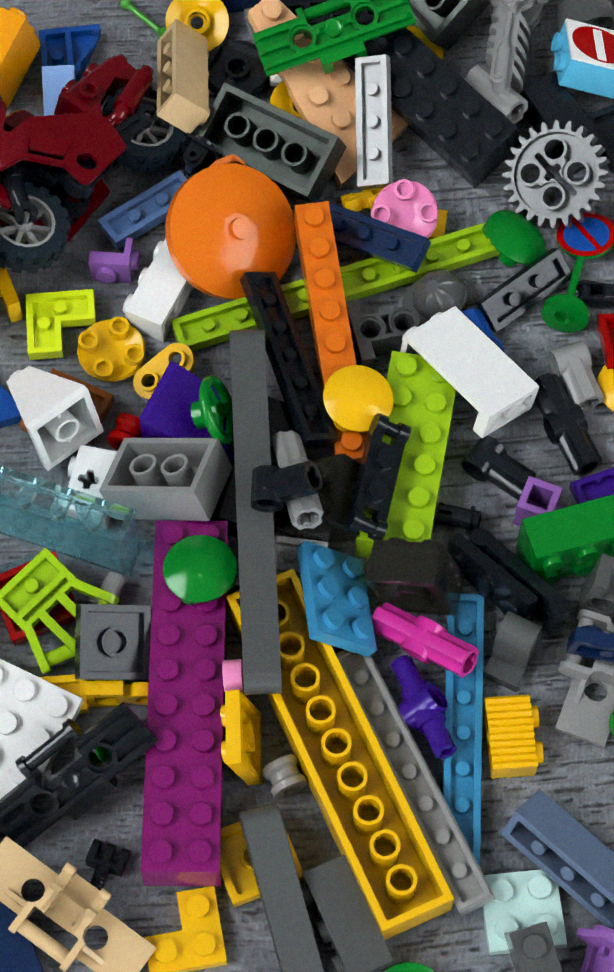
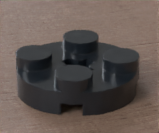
[208,40,269,97]

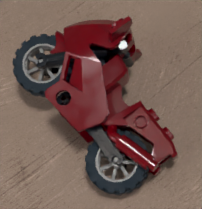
[0,53,187,273]

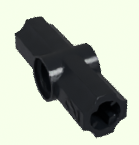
[535,372,602,476]

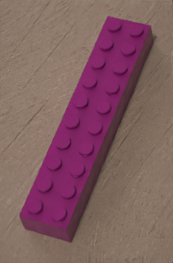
[141,521,229,886]

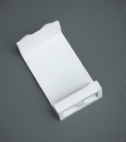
[400,306,540,438]

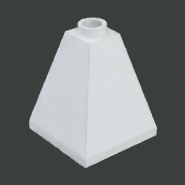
[6,366,104,471]

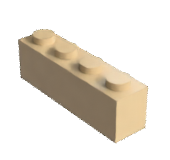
[157,19,210,134]

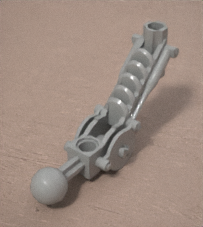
[464,0,550,124]

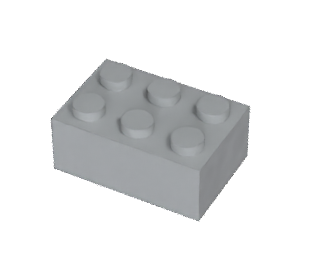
[99,438,233,521]

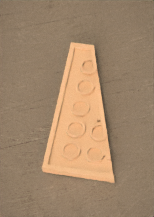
[247,0,409,189]

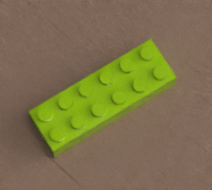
[356,351,457,568]

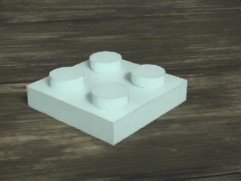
[482,869,567,955]

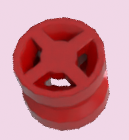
[106,413,142,451]

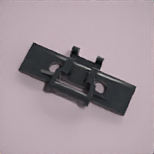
[0,702,159,848]

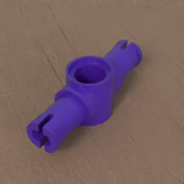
[391,655,457,759]

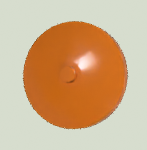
[165,163,296,300]

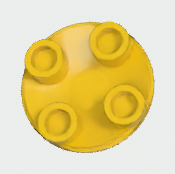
[77,316,146,382]
[323,365,394,432]

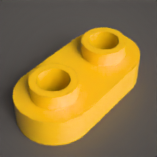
[133,343,197,401]

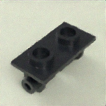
[183,132,216,179]

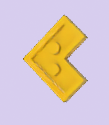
[144,886,228,972]

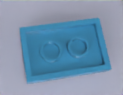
[296,540,377,657]

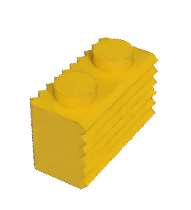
[483,694,544,779]

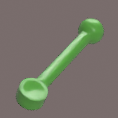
[120,0,166,39]

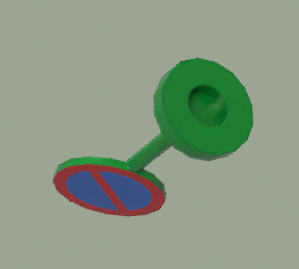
[541,213,614,333]

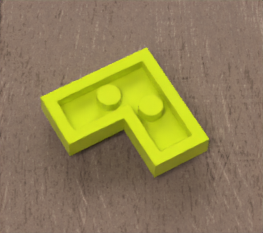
[25,289,96,360]

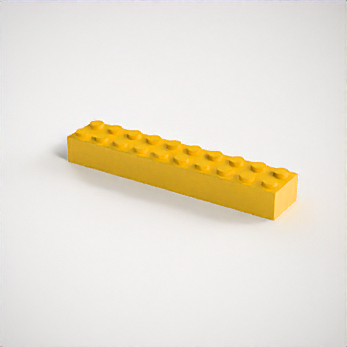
[226,568,454,940]

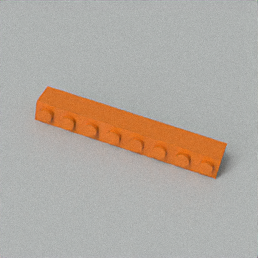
[294,201,368,475]

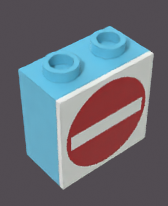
[551,18,614,99]

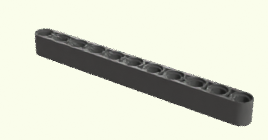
[229,329,282,695]

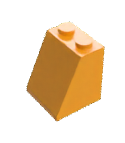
[0,7,41,111]

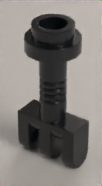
[85,839,131,891]

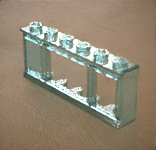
[0,465,143,576]

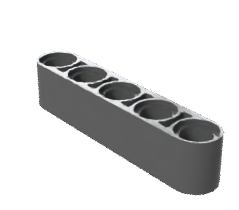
[239,802,324,972]

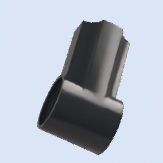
[461,435,536,501]
[250,460,323,513]

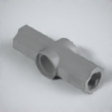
[270,430,324,530]

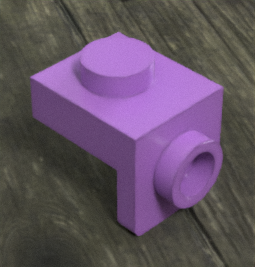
[88,237,140,283]
[576,925,614,972]

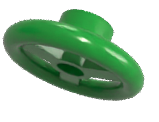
[191,375,234,445]

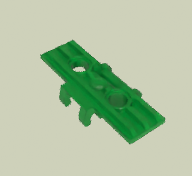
[252,0,416,77]

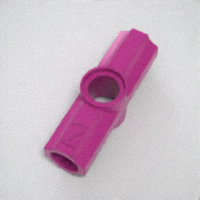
[372,602,479,678]

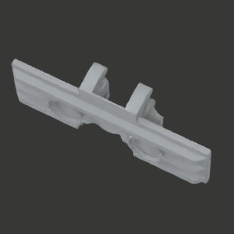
[555,609,614,748]

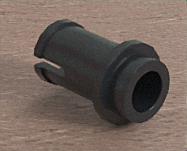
[435,502,482,534]

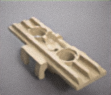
[0,836,156,972]

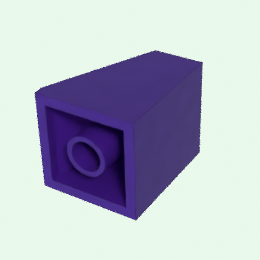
[139,361,234,465]

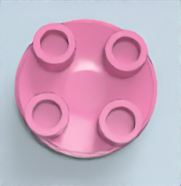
[371,179,439,238]

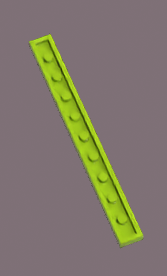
[171,222,499,351]

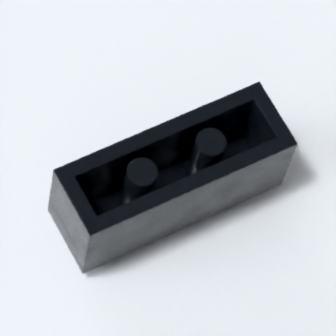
[520,71,606,174]

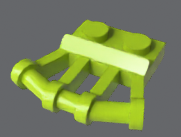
[0,548,120,674]

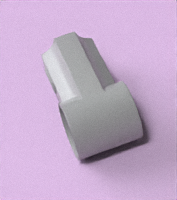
[548,341,604,412]

